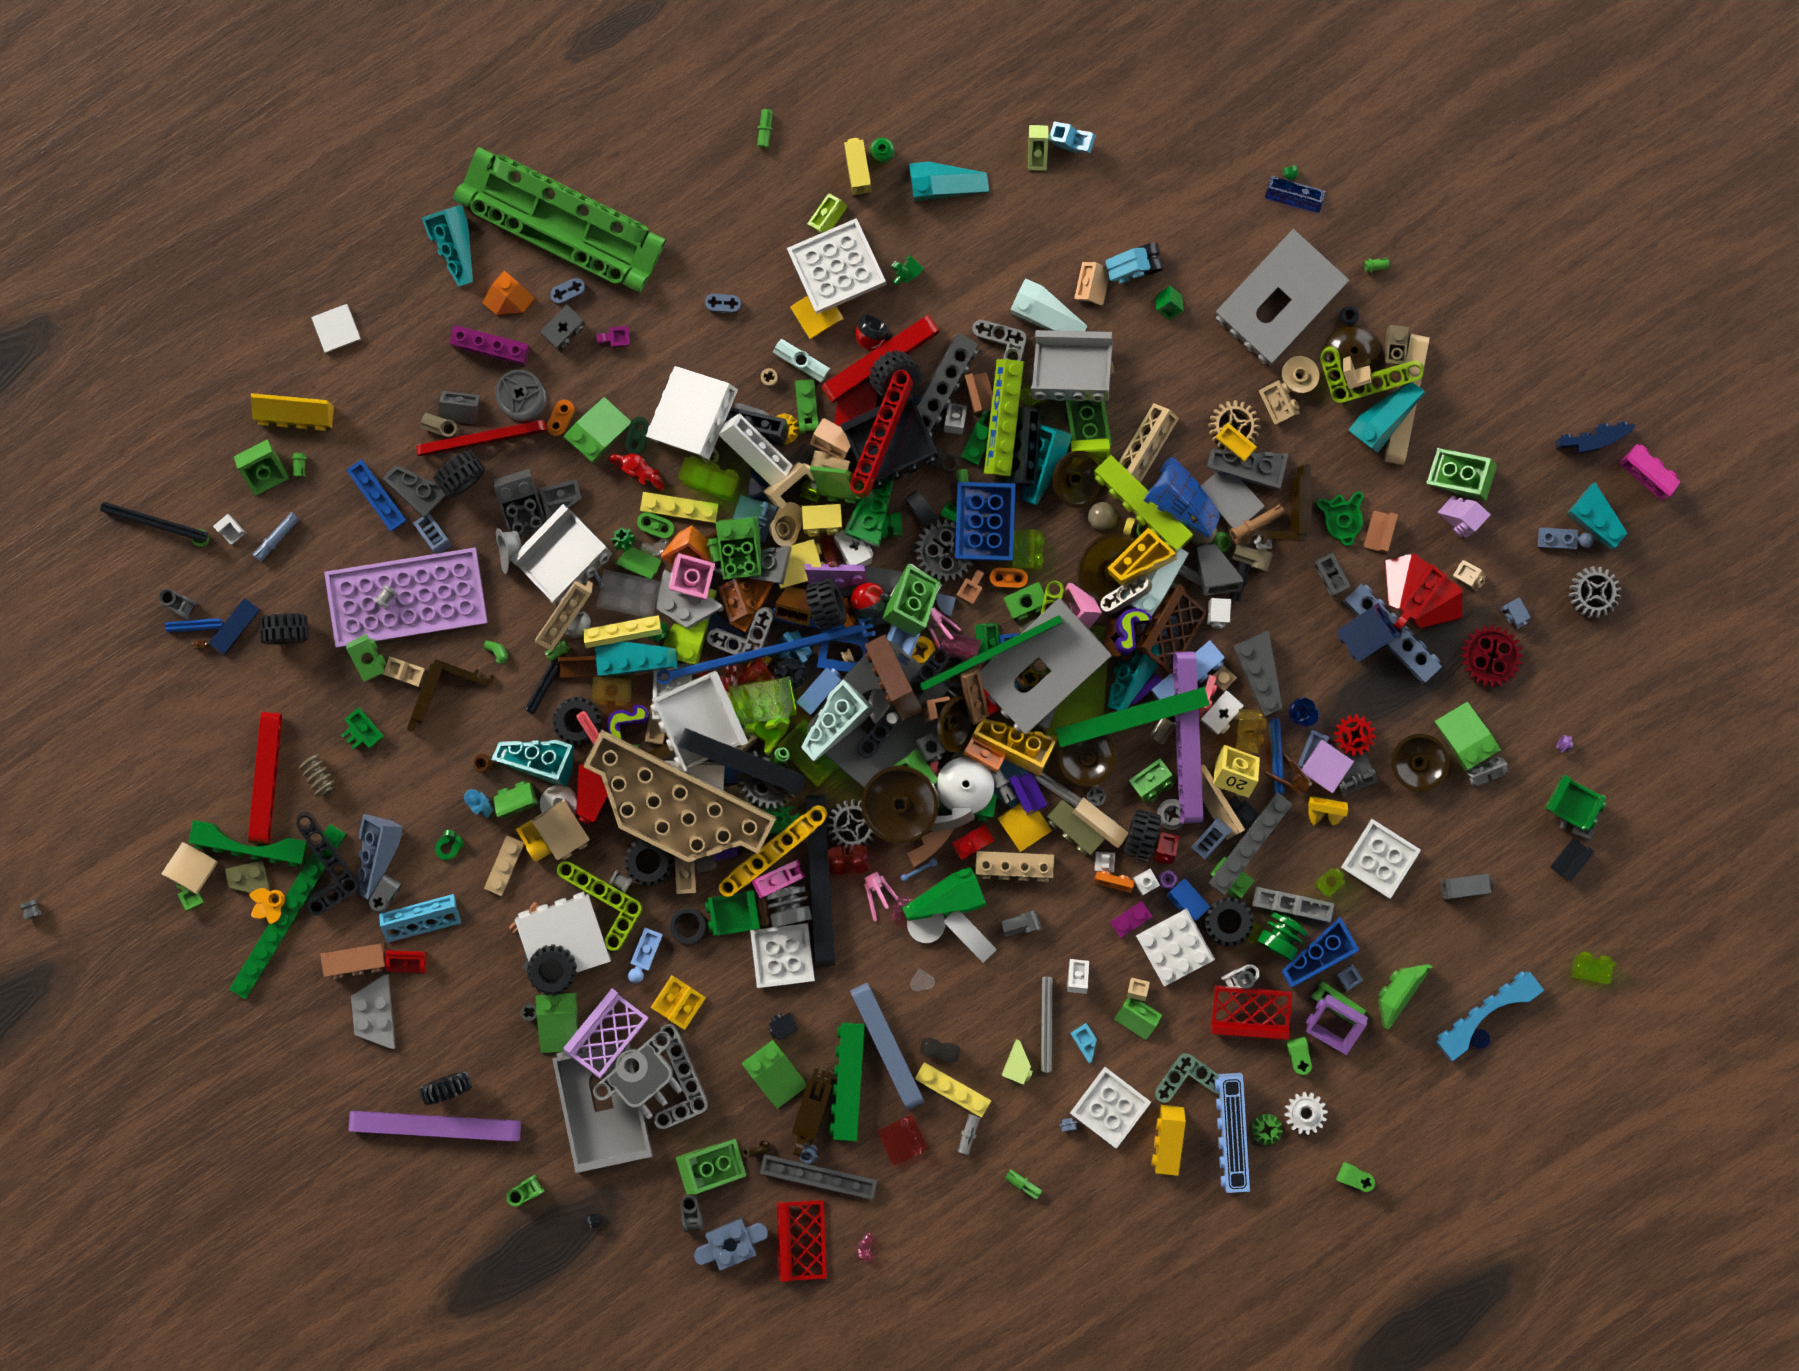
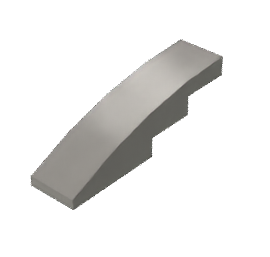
[1252,887,1334,922]

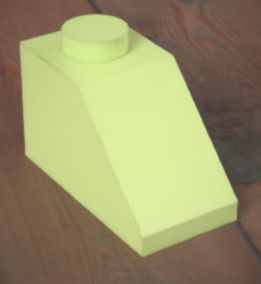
[1028,125,1048,171]
[1002,1039,1033,1085]

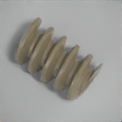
[299,753,337,797]

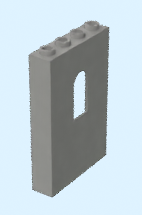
[1214,229,1349,366]
[979,598,1113,734]
[552,1039,653,1173]

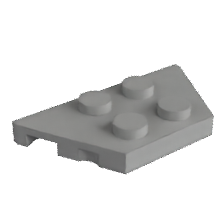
[656,570,724,630]
[351,974,396,1049]

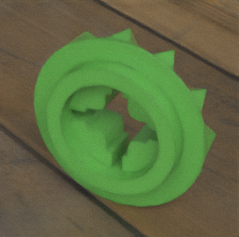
[1251,1114,1283,1145]

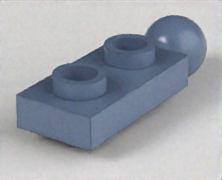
[1537,528,1595,550]

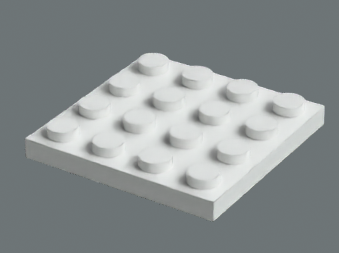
[787,218,887,315]

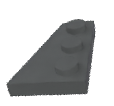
[382,465,446,518]

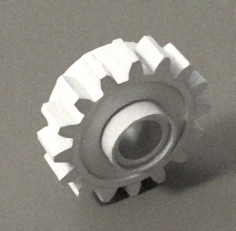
[1284,1092,1328,1135]

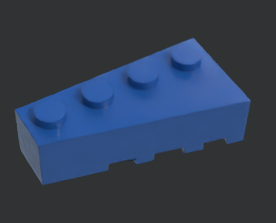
[1281,917,1360,989]

